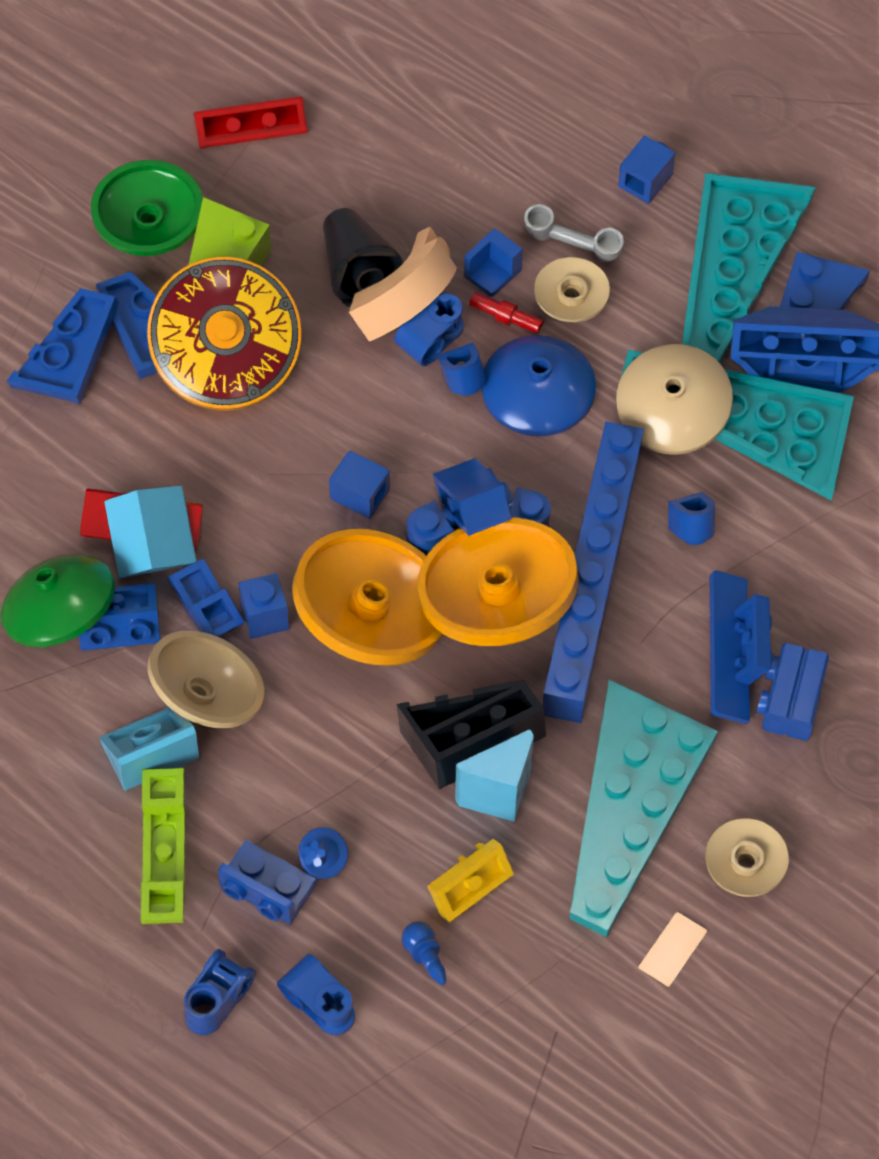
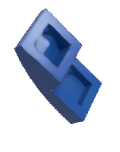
[168,558,244,637]

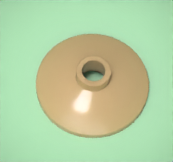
[534,257,610,322]
[705,818,789,897]

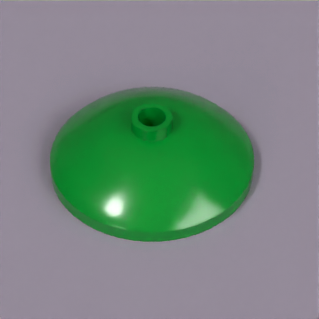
[91,160,203,256]
[0,554,115,648]

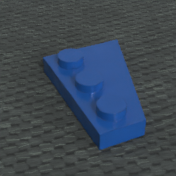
[780,252,870,310]
[96,271,158,380]

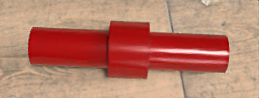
[469,292,544,334]

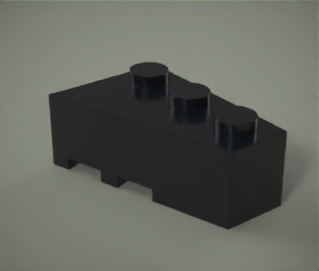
[396,680,546,790]

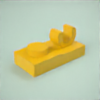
[427,839,514,923]

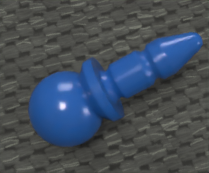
[402,921,446,985]

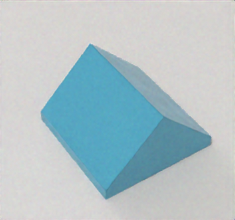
[104,485,197,579]
[99,707,199,791]
[455,729,534,822]

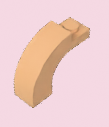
[349,226,457,342]

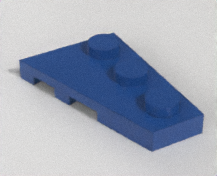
[7,288,119,404]

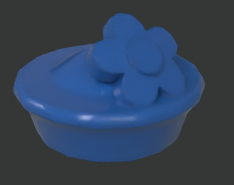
[299,827,348,879]

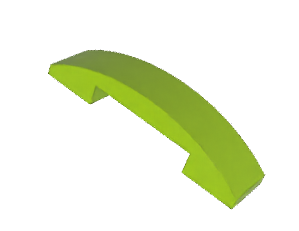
[141,768,185,924]

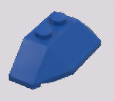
[731,306,879,393]

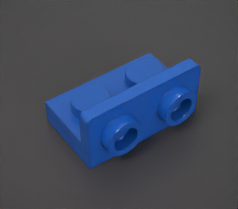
[79,583,160,651]
[218,839,317,925]

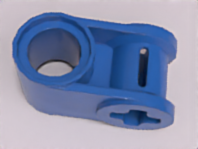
[394,293,464,366]
[184,949,256,1035]
[277,953,355,1035]

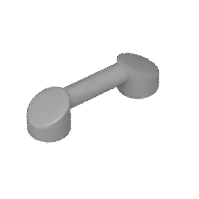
[524,204,624,262]

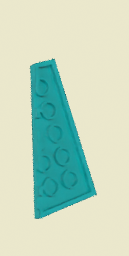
[682,173,816,364]
[620,349,854,501]
[569,680,718,937]

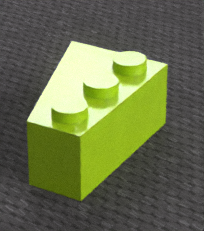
[189,197,271,266]

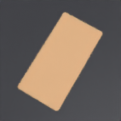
[638,912,707,987]

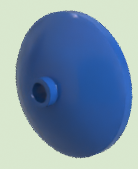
[481,335,596,436]

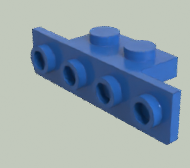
[709,570,773,724]

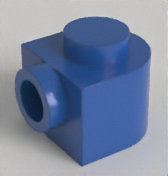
[437,342,486,396]
[508,487,551,527]
[668,491,715,545]
[407,501,456,556]

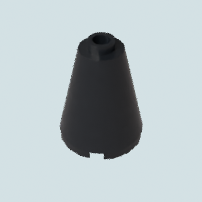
[323,208,403,307]

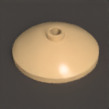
[616,344,733,455]
[147,631,265,728]

